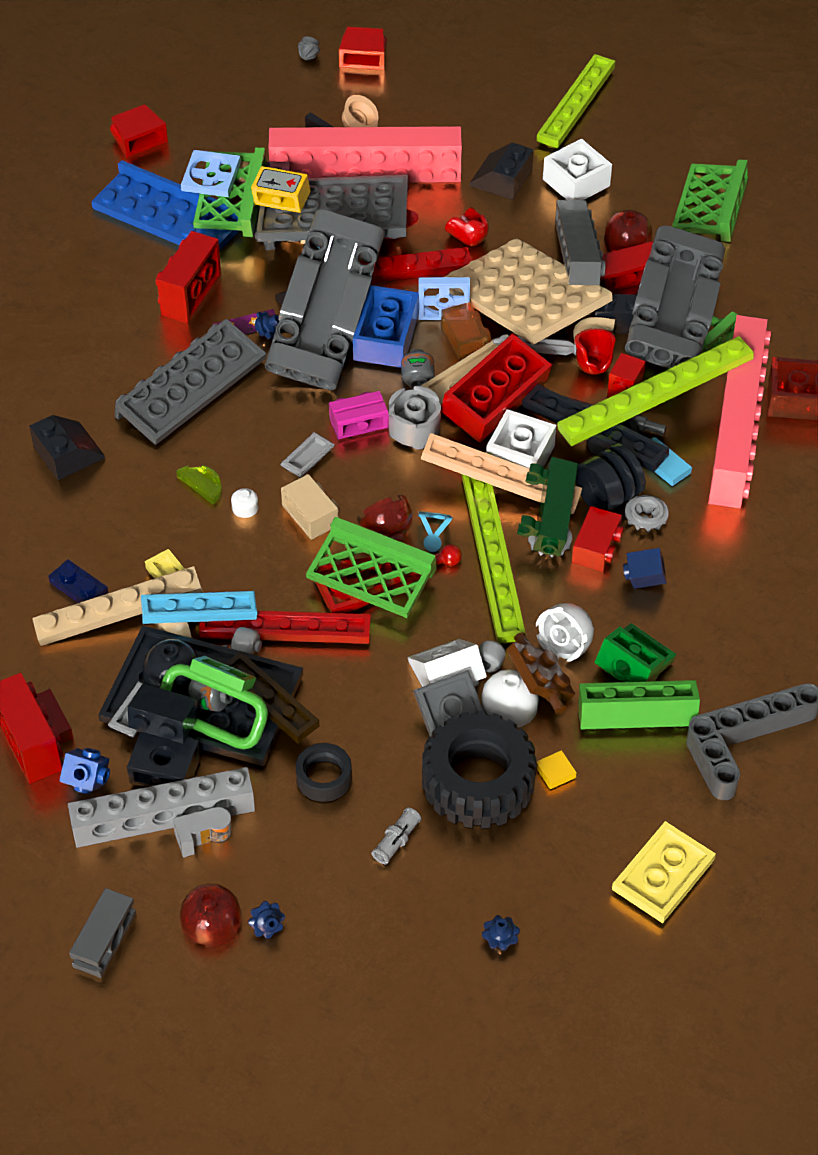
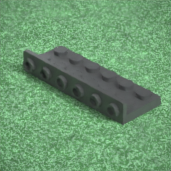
[114,319,266,445]

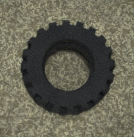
[422,711,537,829]

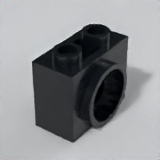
[127,732,201,787]

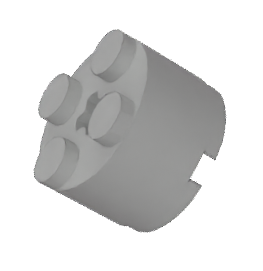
[388,386,441,449]

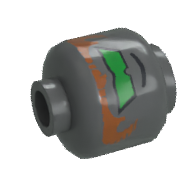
[401,349,435,389]
[188,680,233,712]

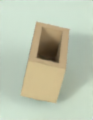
[281,474,340,540]

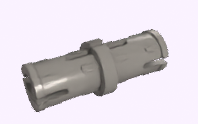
[372,807,421,865]

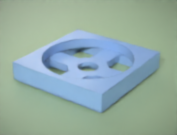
[181,150,241,197]
[419,277,470,320]

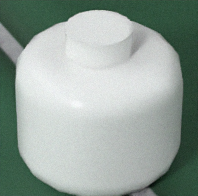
[231,488,259,518]

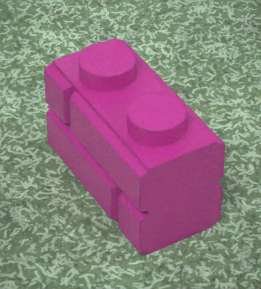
[329,391,388,440]

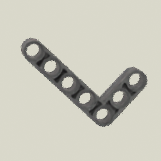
[686,683,818,800]

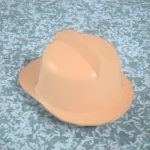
[342,95,378,127]

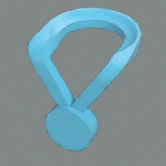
[418,511,453,552]

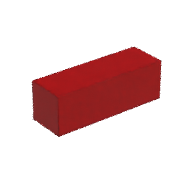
[35,689,74,744]

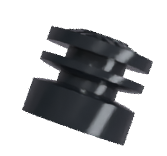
[575,443,646,512]

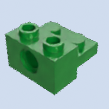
[594,623,677,682]

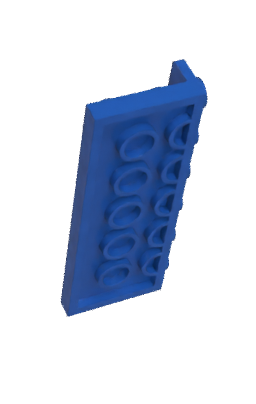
[91,160,240,252]

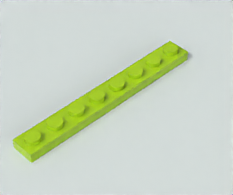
[557,336,754,446]
[461,474,526,644]

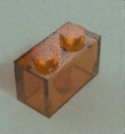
[441,302,491,361]

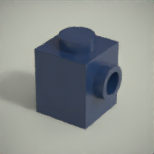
[623,548,667,589]

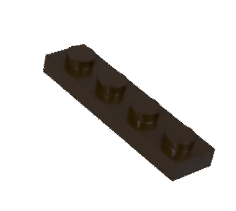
[224,651,320,743]

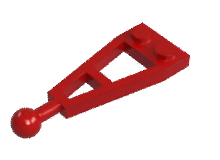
[316,544,462,613]

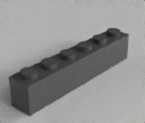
[555,200,605,285]

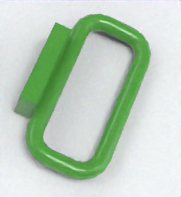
[160,656,268,750]

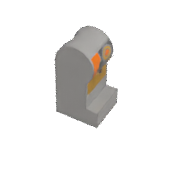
[173,807,232,858]

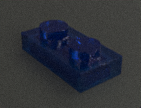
[48,559,109,603]

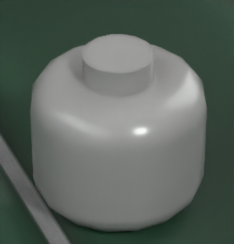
[231,627,262,655]
[478,640,506,672]

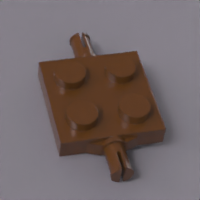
[506,632,575,714]

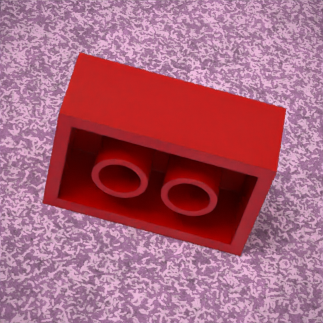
[156,231,221,324]
[0,672,64,784]

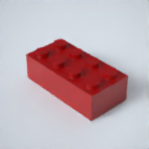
[441,333,552,443]

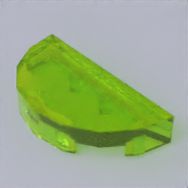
[176,465,222,505]

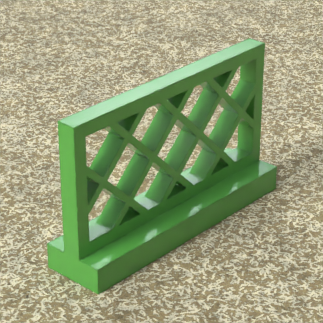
[193,147,267,237]
[672,160,749,242]
[306,517,436,618]

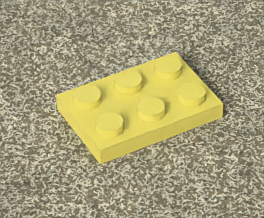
[612,821,716,923]

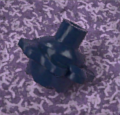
[255,311,279,339]
[248,901,285,939]
[482,915,520,950]

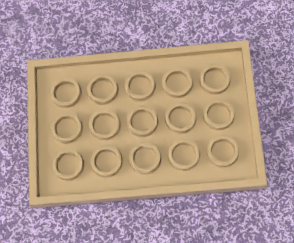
[445,238,613,345]

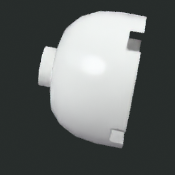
[536,603,594,661]
[481,669,539,728]

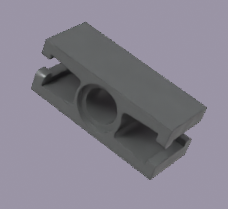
[69,888,136,978]

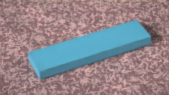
[141,591,257,624]

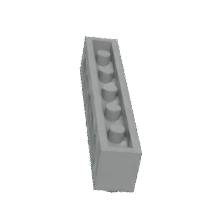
[68,767,255,848]

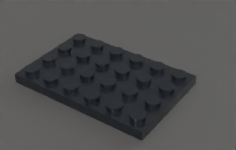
[98,625,303,766]

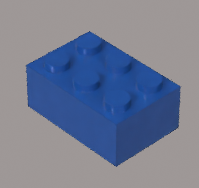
[353,285,419,367]

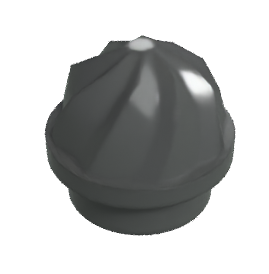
[298,37,320,60]

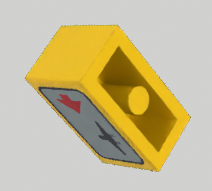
[251,166,311,213]

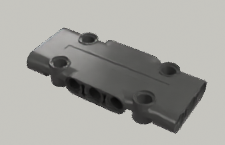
[264,209,385,390]
[625,226,725,368]

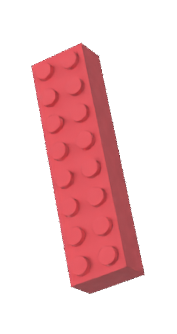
[269,126,462,183]
[708,315,771,509]

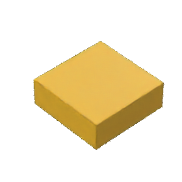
[536,750,576,789]

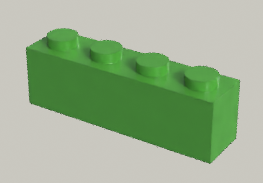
[578,680,700,729]

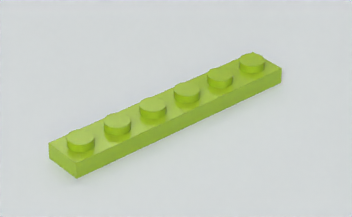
[537,54,615,148]

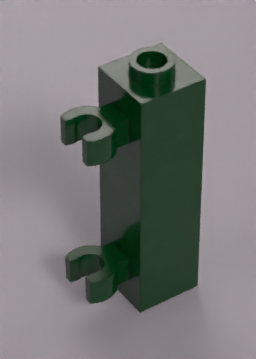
[517,457,578,557]

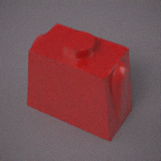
[339,27,387,70]
[110,104,168,158]

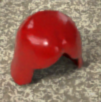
[444,207,489,247]
[574,328,616,375]

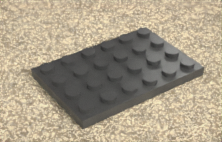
[256,175,408,243]

